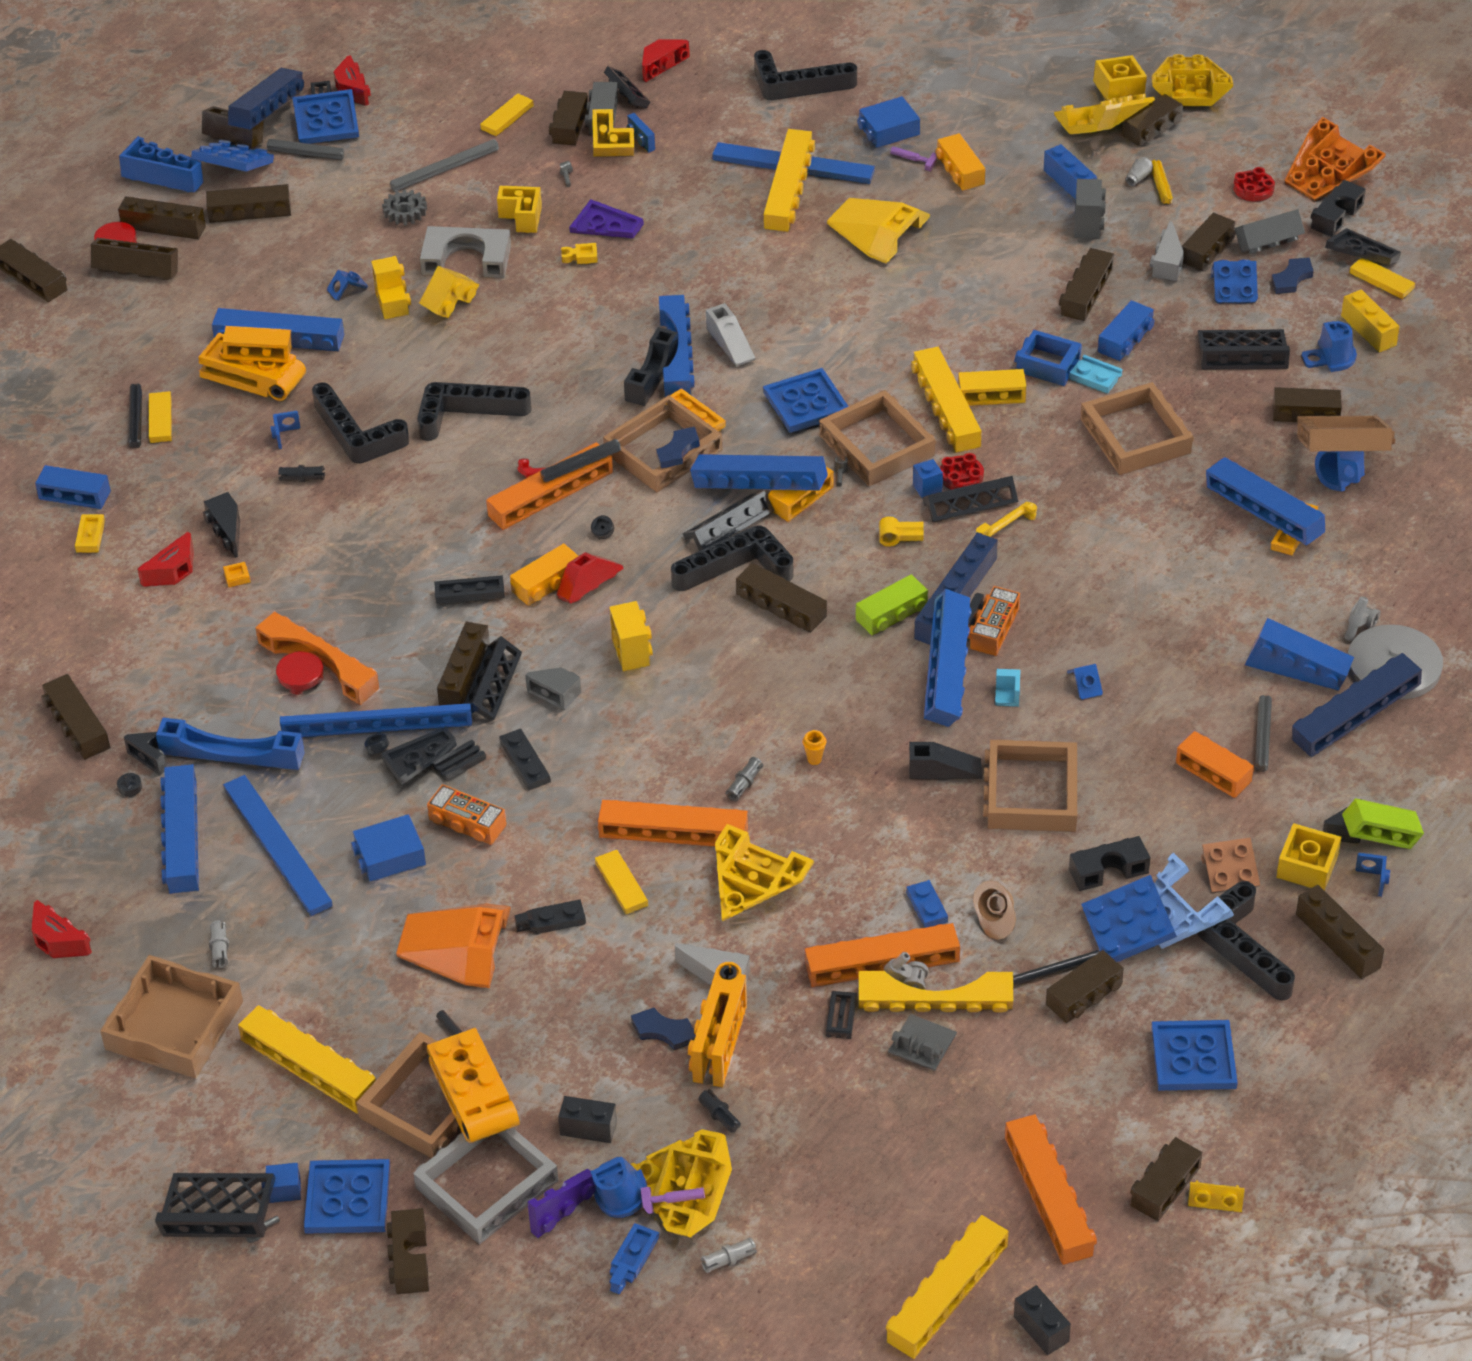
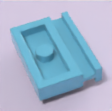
[1069,355,1123,394]

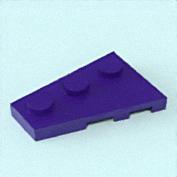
[569,199,644,238]
[527,1168,596,1238]

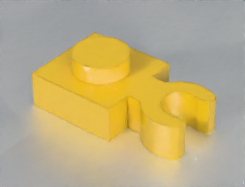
[561,243,598,264]

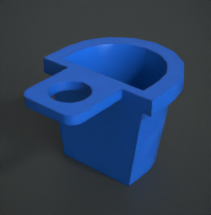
[1301,321,1357,372]
[1315,451,1365,492]
[590,1157,647,1218]

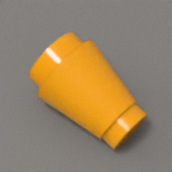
[802,730,827,765]

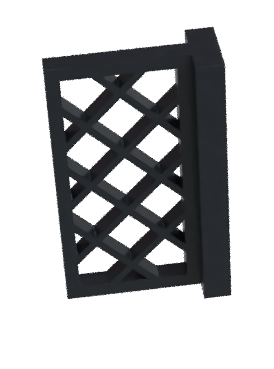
[1197,329,1290,369]
[155,1173,276,1237]

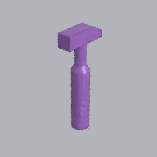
[890,146,937,171]
[641,1187,705,1214]

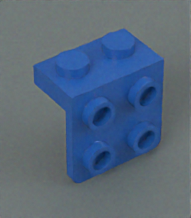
[1211,260,1258,303]

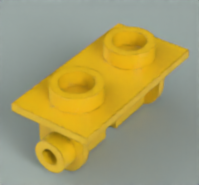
[1188,1180,1245,1212]

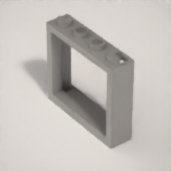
[413,1128,559,1245]

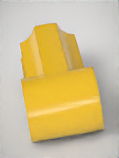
[879,516,924,547]

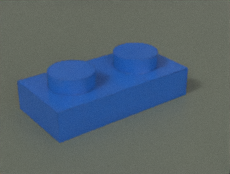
[626,113,655,153]
[906,880,948,928]

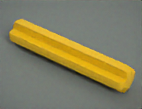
[1151,159,1173,204]

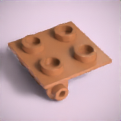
[1201,837,1260,893]

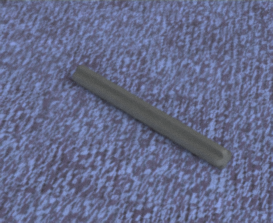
[390,139,499,192]

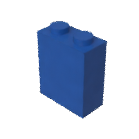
[857,96,920,148]
[351,814,426,882]

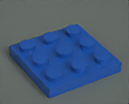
[292,89,359,144]
[191,140,274,171]
[763,368,849,433]
[1081,875,1177,962]
[1151,1020,1238,1091]
[304,1159,390,1234]

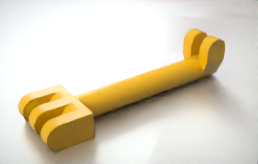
[976,501,1037,537]

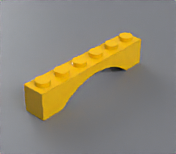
[859,971,1013,1013]

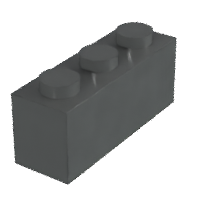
[585,82,618,135]
[1234,209,1305,254]

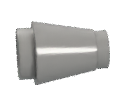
[1125,157,1153,186]

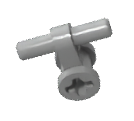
[1344,596,1381,641]
[883,952,928,990]

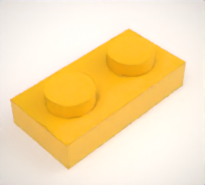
[75,514,105,553]

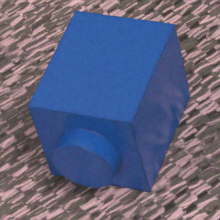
[913,459,943,499]
[261,1163,301,1203]

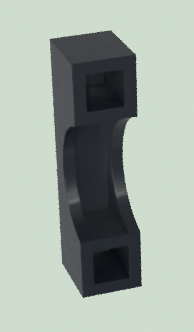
[624,327,678,406]

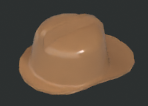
[973,880,1016,940]

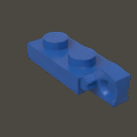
[609,1223,659,1295]

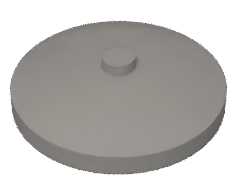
[1348,625,1443,700]

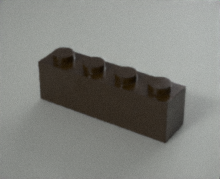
[206,184,291,223]
[118,196,206,240]
[91,238,178,280]
[0,239,68,303]
[1059,248,1114,321]
[736,562,827,633]
[437,621,490,706]
[41,674,110,760]
[1296,885,1385,980]

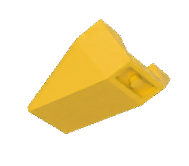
[1151,54,1233,106]
[1054,94,1154,134]
[827,198,930,264]

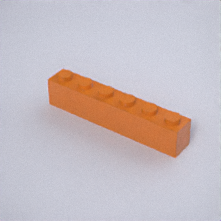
[486,442,613,530]
[598,800,748,847]
[805,923,960,988]
[1005,1114,1097,1265]

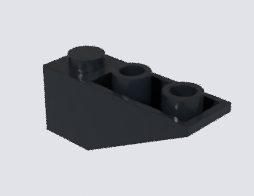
[203,492,240,558]
[909,742,982,779]

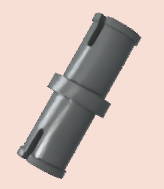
[725,757,763,802]

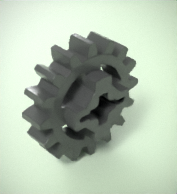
[382,189,427,225]

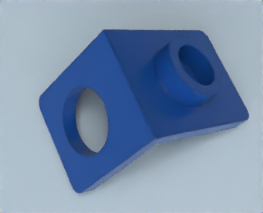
[327,270,368,301]
[270,411,300,449]
[1067,664,1103,699]
[1355,853,1390,897]

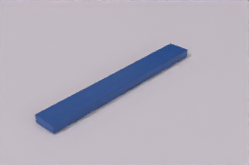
[712,142,875,184]
[280,704,472,737]
[223,775,333,916]

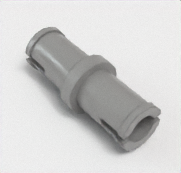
[209,920,229,968]
[701,1237,757,1273]

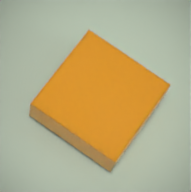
[223,562,251,588]

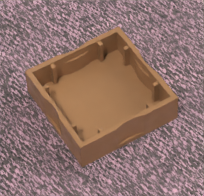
[100,955,243,1079]

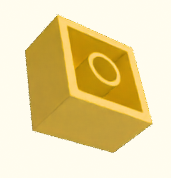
[1093,55,1147,101]
[609,601,653,671]
[1276,823,1341,891]

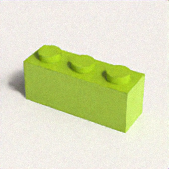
[856,574,928,636]
[1342,798,1424,849]

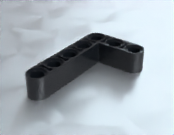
[754,50,857,100]
[312,382,409,464]
[417,382,532,441]
[671,525,794,591]
[1197,881,1295,1001]

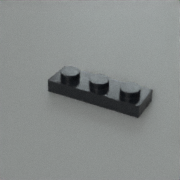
[603,66,650,108]
[434,575,505,604]
[499,728,551,790]

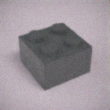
[1074,179,1106,239]

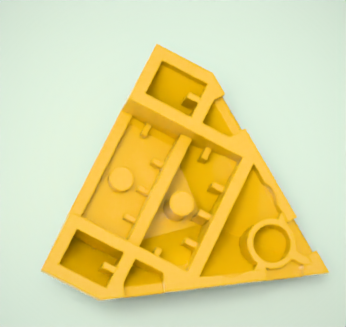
[715,824,814,922]
[631,1129,732,1237]

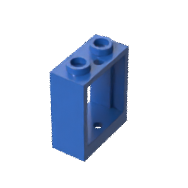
[1014,330,1082,386]

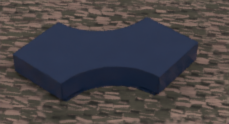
[1271,257,1314,294]
[656,427,700,468]
[631,1007,696,1050]

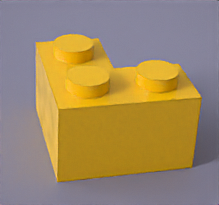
[592,109,634,157]
[497,186,542,233]
[371,256,411,320]
[419,266,479,318]

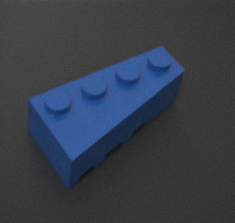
[119,136,203,193]
[1245,618,1354,691]

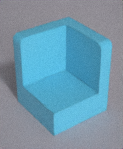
[995,669,1020,707]

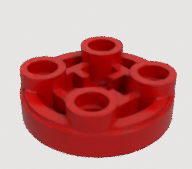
[1233,167,1275,202]
[94,222,137,243]
[940,453,984,490]
[276,651,324,695]

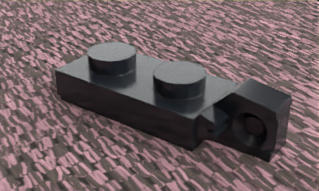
[514,899,586,934]

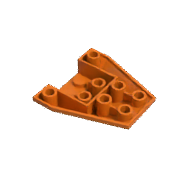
[1284,117,1386,201]
[396,903,511,988]

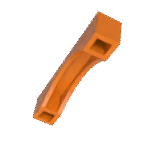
[255,611,380,705]

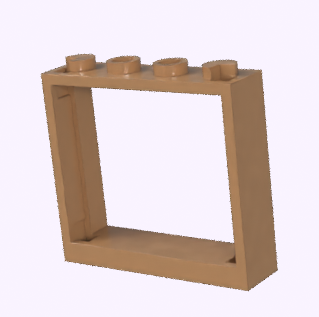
[1080,382,1194,475]
[819,390,936,487]
[603,395,723,493]
[1297,415,1396,452]
[983,740,1077,832]
[356,1032,462,1159]

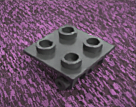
[888,1014,957,1071]

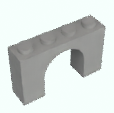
[420,226,511,278]

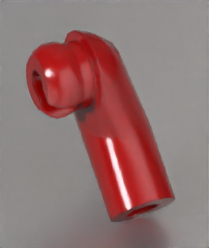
[517,458,545,478]

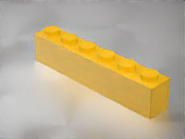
[763,129,815,232]
[911,346,982,453]
[238,1005,376,1114]
[886,1215,1009,1359]

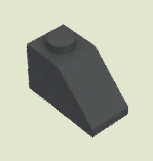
[525,667,581,710]

